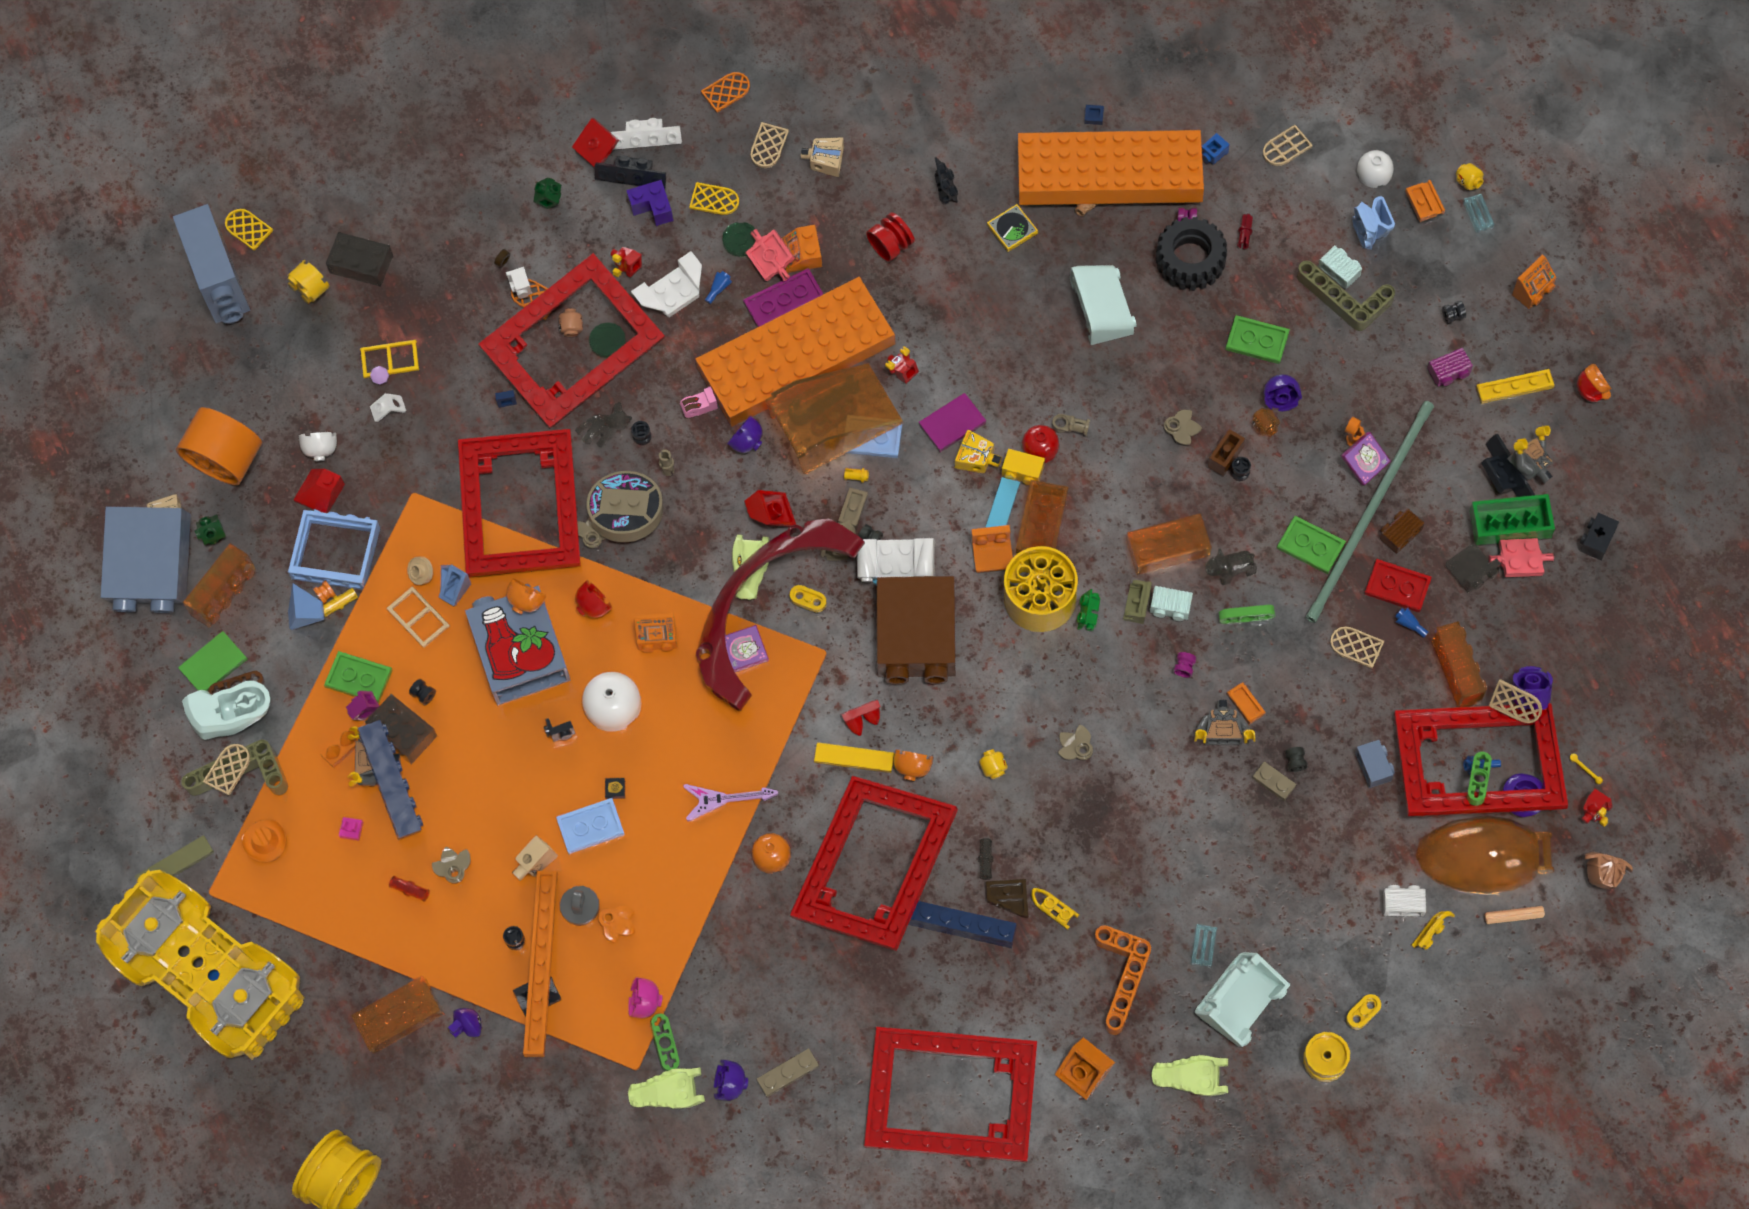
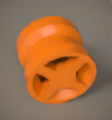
[313,580,336,604]

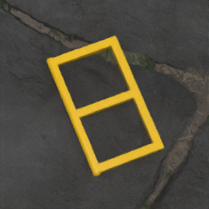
[360,340,419,378]

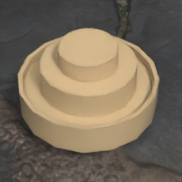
[407,556,433,585]

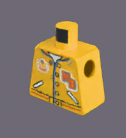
[955,430,1002,473]

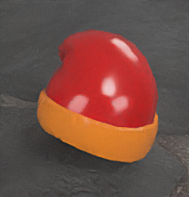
[1577,364,1611,402]

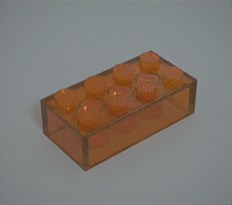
[1016,480,1068,555]
[1126,513,1212,575]
[183,543,256,628]
[1431,621,1487,708]
[351,976,445,1054]

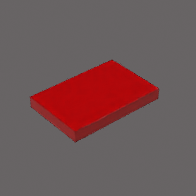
[1364,559,1432,613]

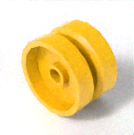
[1303,1032,1350,1082]

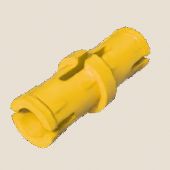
[323,588,358,618]

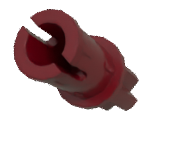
[1237,213,1253,249]

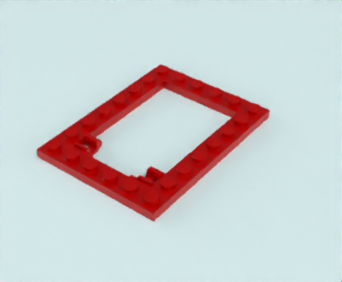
[478,253,665,429]
[458,429,581,577]
[1394,703,1568,816]
[790,776,958,951]
[864,1027,1037,1162]

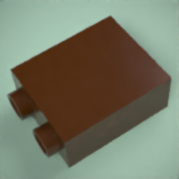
[877,576,956,685]

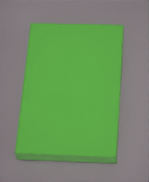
[1226,315,1290,364]
[1277,516,1346,574]
[178,631,248,691]
[324,651,393,704]

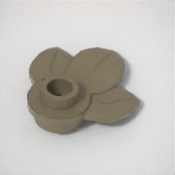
[1164,410,1202,445]
[578,519,606,548]
[1058,725,1093,760]
[432,847,471,884]

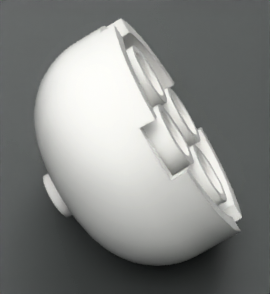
[582,672,642,732]

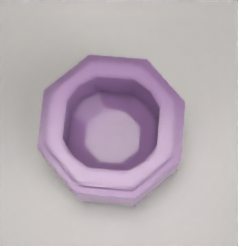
[370,366,389,385]

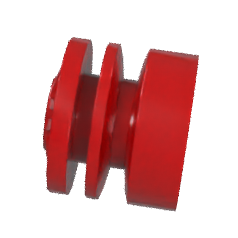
[866,212,915,262]

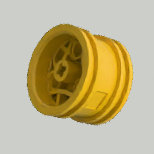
[292,1130,381,1209]

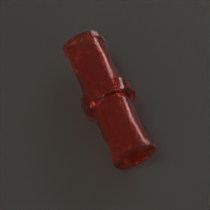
[389,875,430,902]

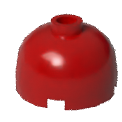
[1022,425,1059,463]
[575,580,613,618]

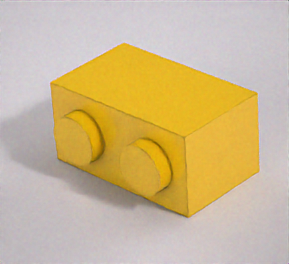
[1002,449,1045,486]

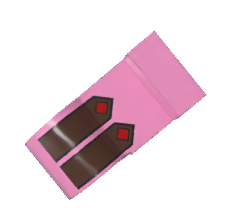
[680,387,718,418]

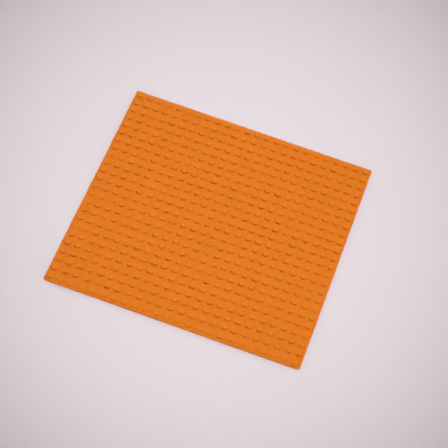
[209,493,827,1071]

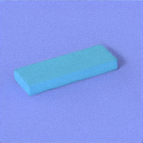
[986,477,1020,527]

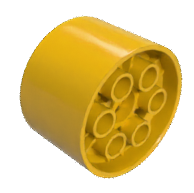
[1004,546,1078,632]

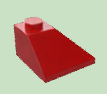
[294,468,345,513]
[744,490,796,527]

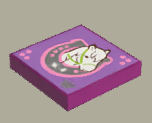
[1341,432,1391,485]
[726,625,769,672]

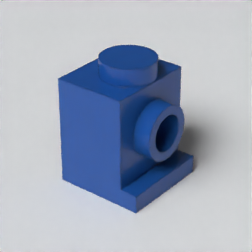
[1202,133,1230,165]

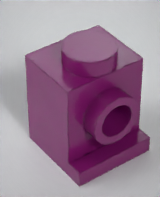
[346,691,380,720]

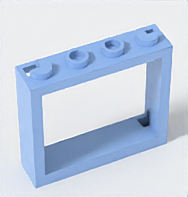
[288,509,380,590]

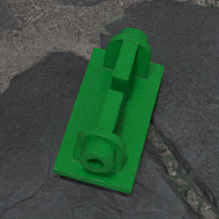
[1077,589,1101,631]

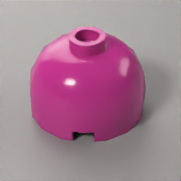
[628,977,662,1018]

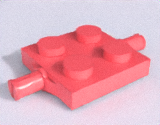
[746,229,796,281]
[1488,538,1554,577]

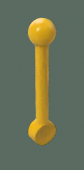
[1569,754,1603,784]

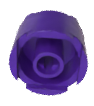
[1511,666,1553,710]

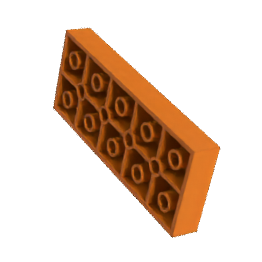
[1018,130,1204,205]
[696,277,895,427]

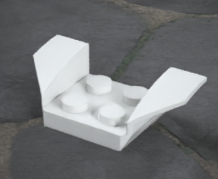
[631,251,702,317]

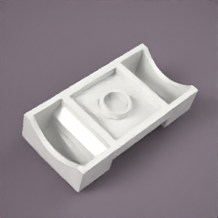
[857,538,935,582]

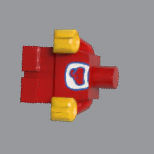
[611,247,642,278]
[885,346,919,384]
[1581,789,1613,827]

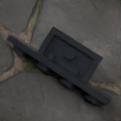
[594,155,666,189]
[1481,434,1535,497]

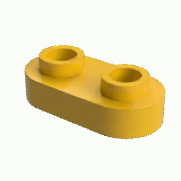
[790,585,827,613]
[1346,994,1381,1030]

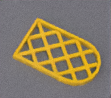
[689,182,739,215]
[225,209,274,251]

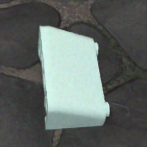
[1070,265,1136,345]
[1195,952,1290,1047]

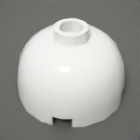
[1356,150,1394,188]
[299,432,337,461]

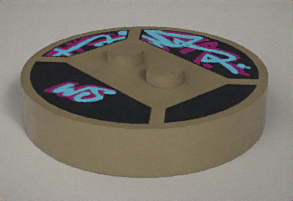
[587,471,664,542]

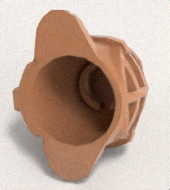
[1585,852,1633,889]

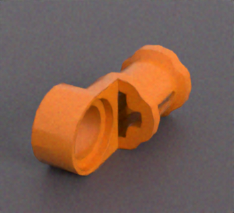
[1345,417,1365,447]

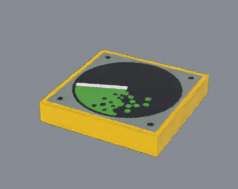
[987,204,1038,252]

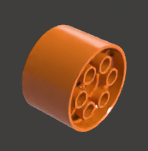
[175,407,262,485]

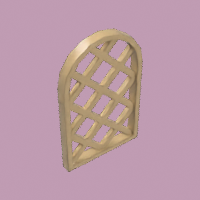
[751,122,789,168]
[1330,627,1384,669]
[1489,680,1542,723]
[203,744,250,795]

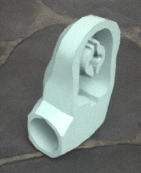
[182,681,270,740]

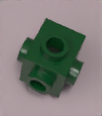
[533,177,562,209]
[194,514,226,545]

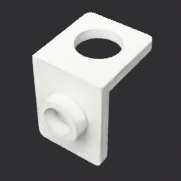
[370,393,406,422]

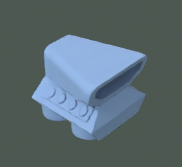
[1352,196,1395,250]

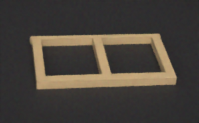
[387,587,450,648]

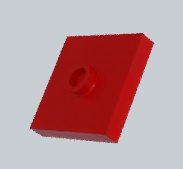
[572,118,619,167]

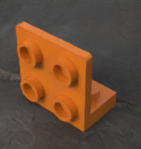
[971,525,1013,573]

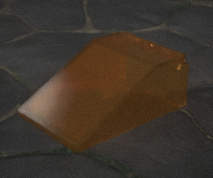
[765,363,903,474]

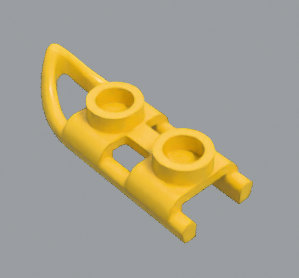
[1031,888,1079,930]
[1411,911,1455,950]

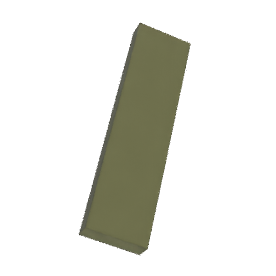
[135,835,214,880]

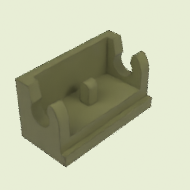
[1123,580,1152,624]

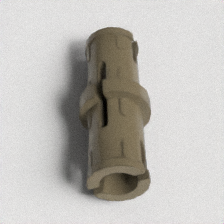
[659,450,674,476]

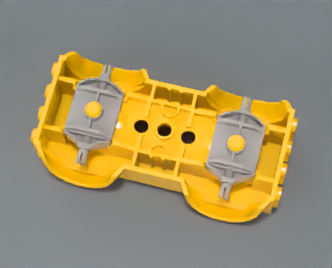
[95,870,305,1060]

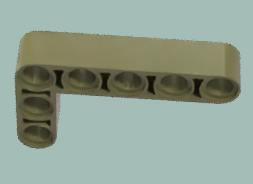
[1297,261,1395,331]
[181,739,288,796]

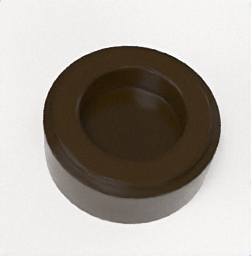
[494,249,511,268]

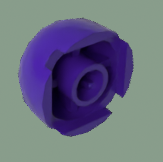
[1264,374,1302,412]
[727,416,763,453]
[714,1060,748,1101]

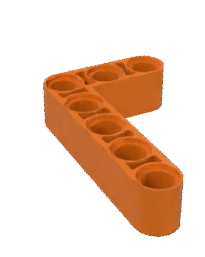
[1095,926,1151,1035]

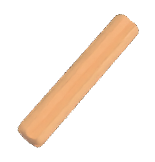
[1485,906,1545,924]

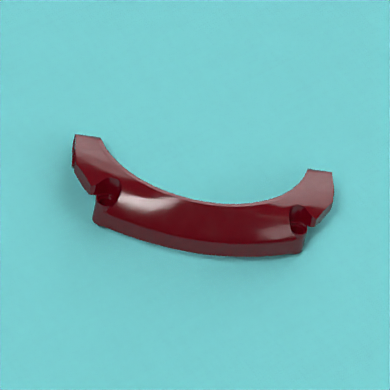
[696,519,865,711]

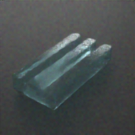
[1463,194,1494,233]
[1191,924,1217,967]

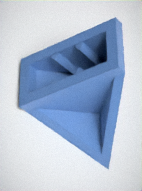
[439,565,471,606]
[288,584,324,630]

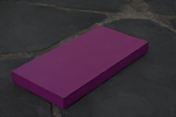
[743,268,823,327]

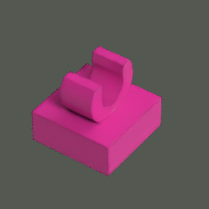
[339,817,364,841]

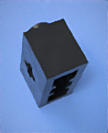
[1579,512,1619,561]

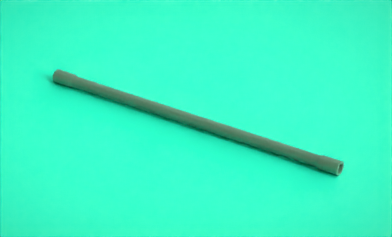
[1306,401,1434,623]

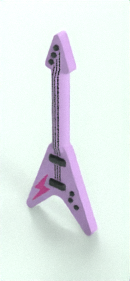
[684,784,778,822]

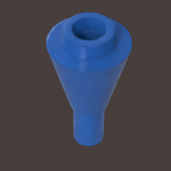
[705,271,732,304]
[1395,608,1428,638]
[1463,756,1501,775]

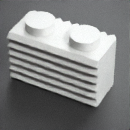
[1383,885,1426,917]

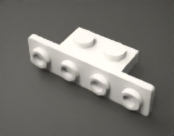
[611,118,682,150]

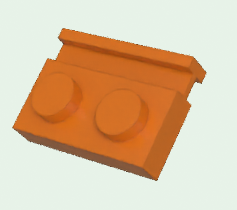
[1405,180,1445,222]

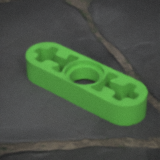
[1219,605,1275,624]
[1467,752,1492,806]
[650,1014,679,1071]

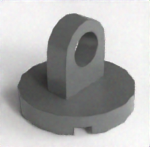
[560,886,600,926]

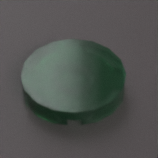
[722,222,756,257]
[589,322,626,358]

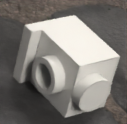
[506,267,532,299]

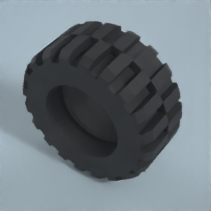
[1156,217,1227,290]

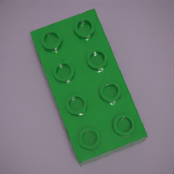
[1469,494,1555,546]

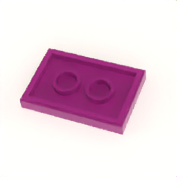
[919,393,986,452]

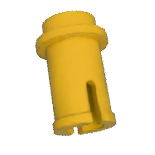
[844,468,869,483]

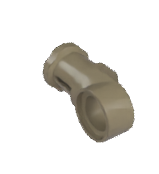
[1052,414,1090,436]

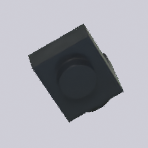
[544,718,575,742]

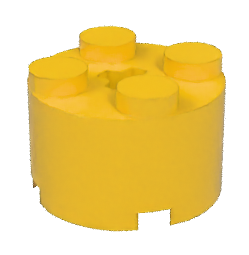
[287,260,330,304]

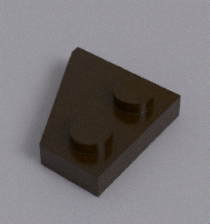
[986,879,1028,918]

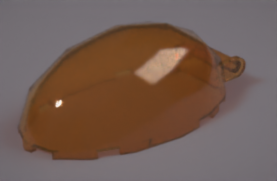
[1416,815,1554,895]

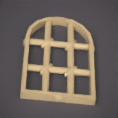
[1263,125,1313,166]

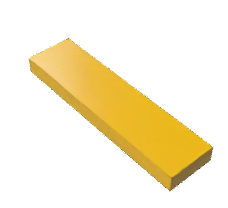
[1476,369,1555,404]
[814,742,894,773]

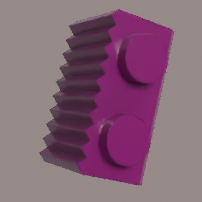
[1427,348,1473,387]

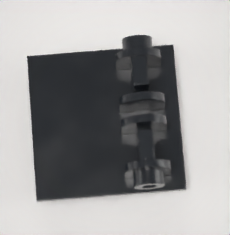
[934,157,958,204]

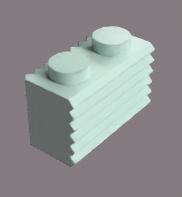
[1318,246,1362,290]
[1150,586,1193,621]

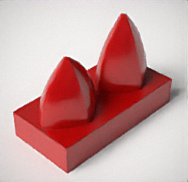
[840,699,881,736]

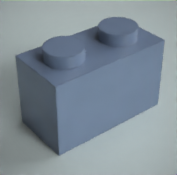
[1355,740,1395,788]

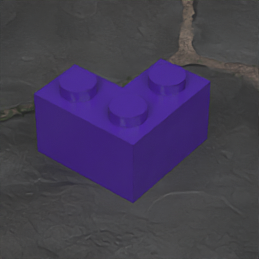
[626,180,673,226]

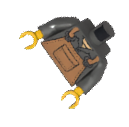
[1507,425,1553,484]
[1194,700,1256,745]
[347,726,401,787]

